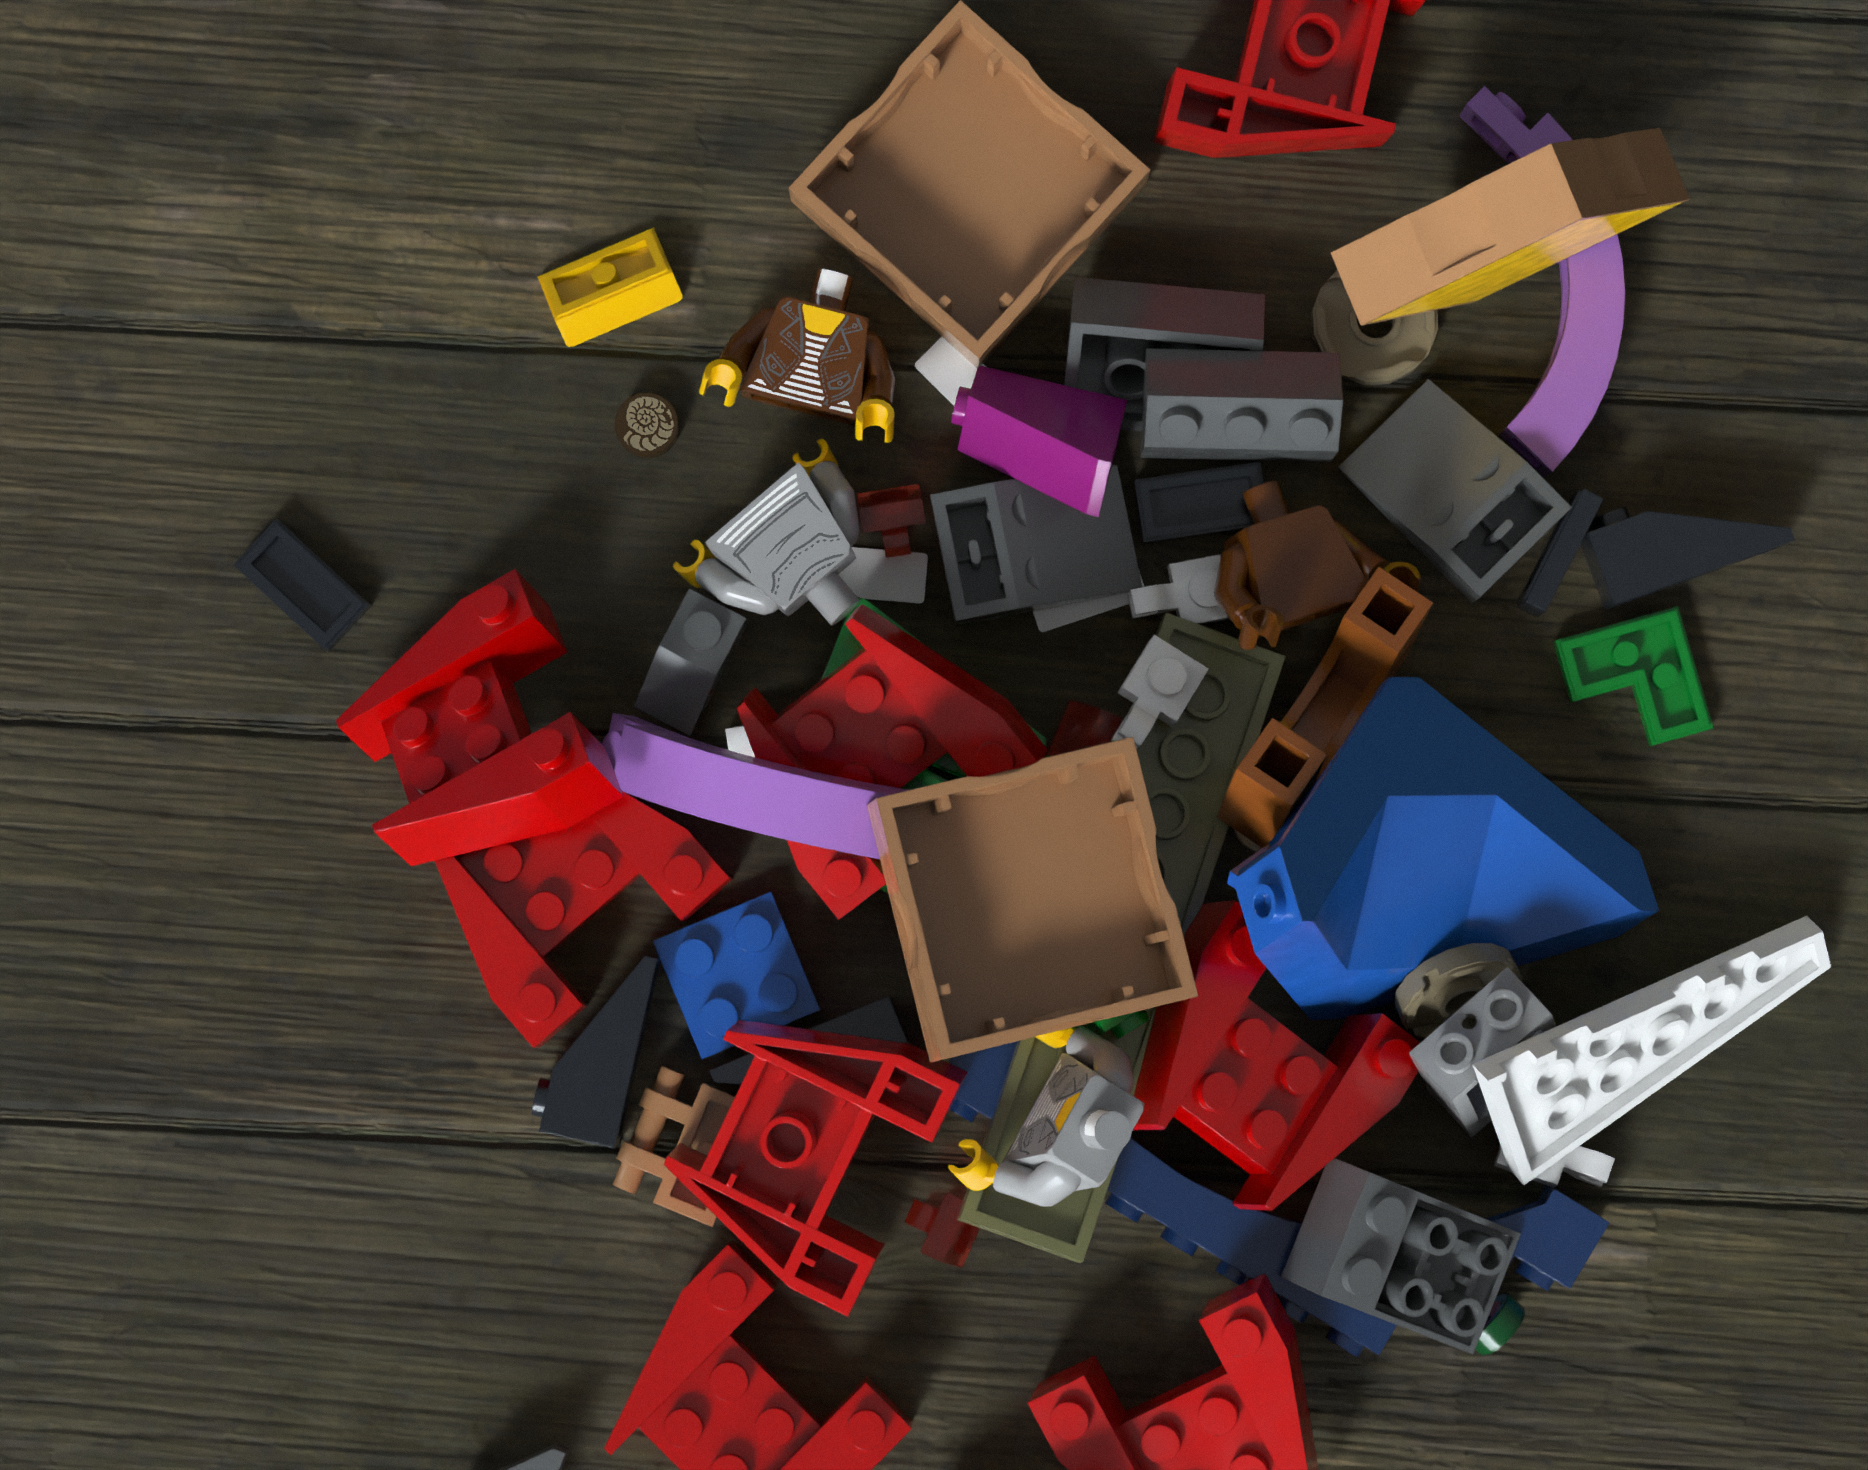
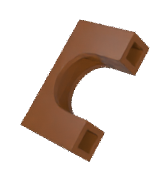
[1216,567,1433,848]

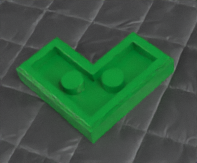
[1553,606,1713,747]

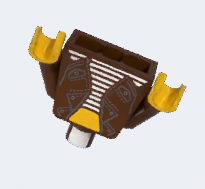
[699,269,896,443]

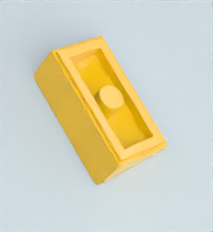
[538,227,683,347]

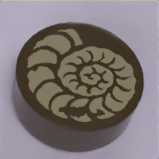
[615,393,680,458]

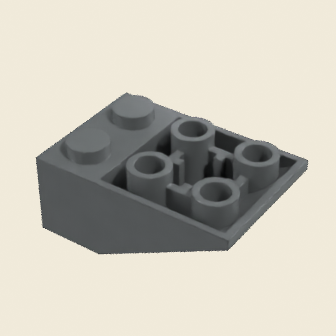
[1337,379,1572,604]
[930,465,1142,627]
[1281,1158,1521,1354]

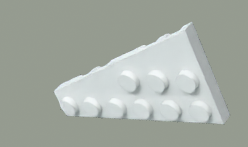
[1472,916,1831,1185]

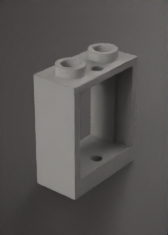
[1409,967,1557,1138]

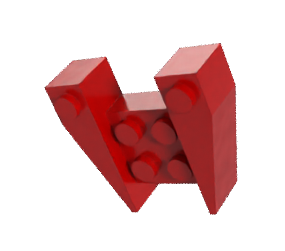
[1153,0,1426,158]
[336,569,624,866]
[736,604,1048,920]
[435,791,733,1048]
[1133,900,1420,1211]
[663,1020,968,1317]
[604,1241,913,1470]
[1028,1273,1319,1470]

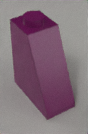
[951,365,1127,517]

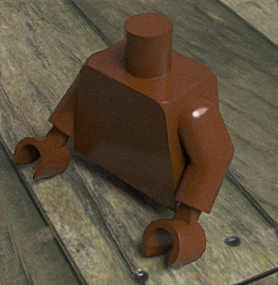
[1214,480,1421,650]

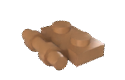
[612,1066,735,1227]

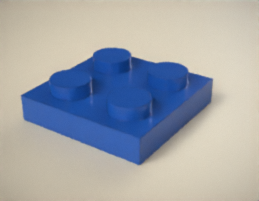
[653,892,821,1059]

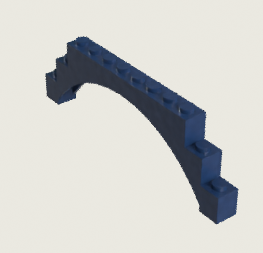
[949,1041,1610,1357]

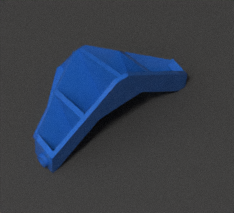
[1227,677,1659,1020]

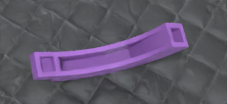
[1460,86,1625,479]
[602,713,908,859]

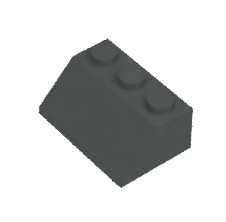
[1064,277,1265,431]
[1140,348,1343,462]

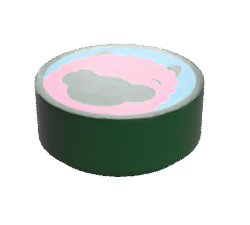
[1475,1292,1525,1355]

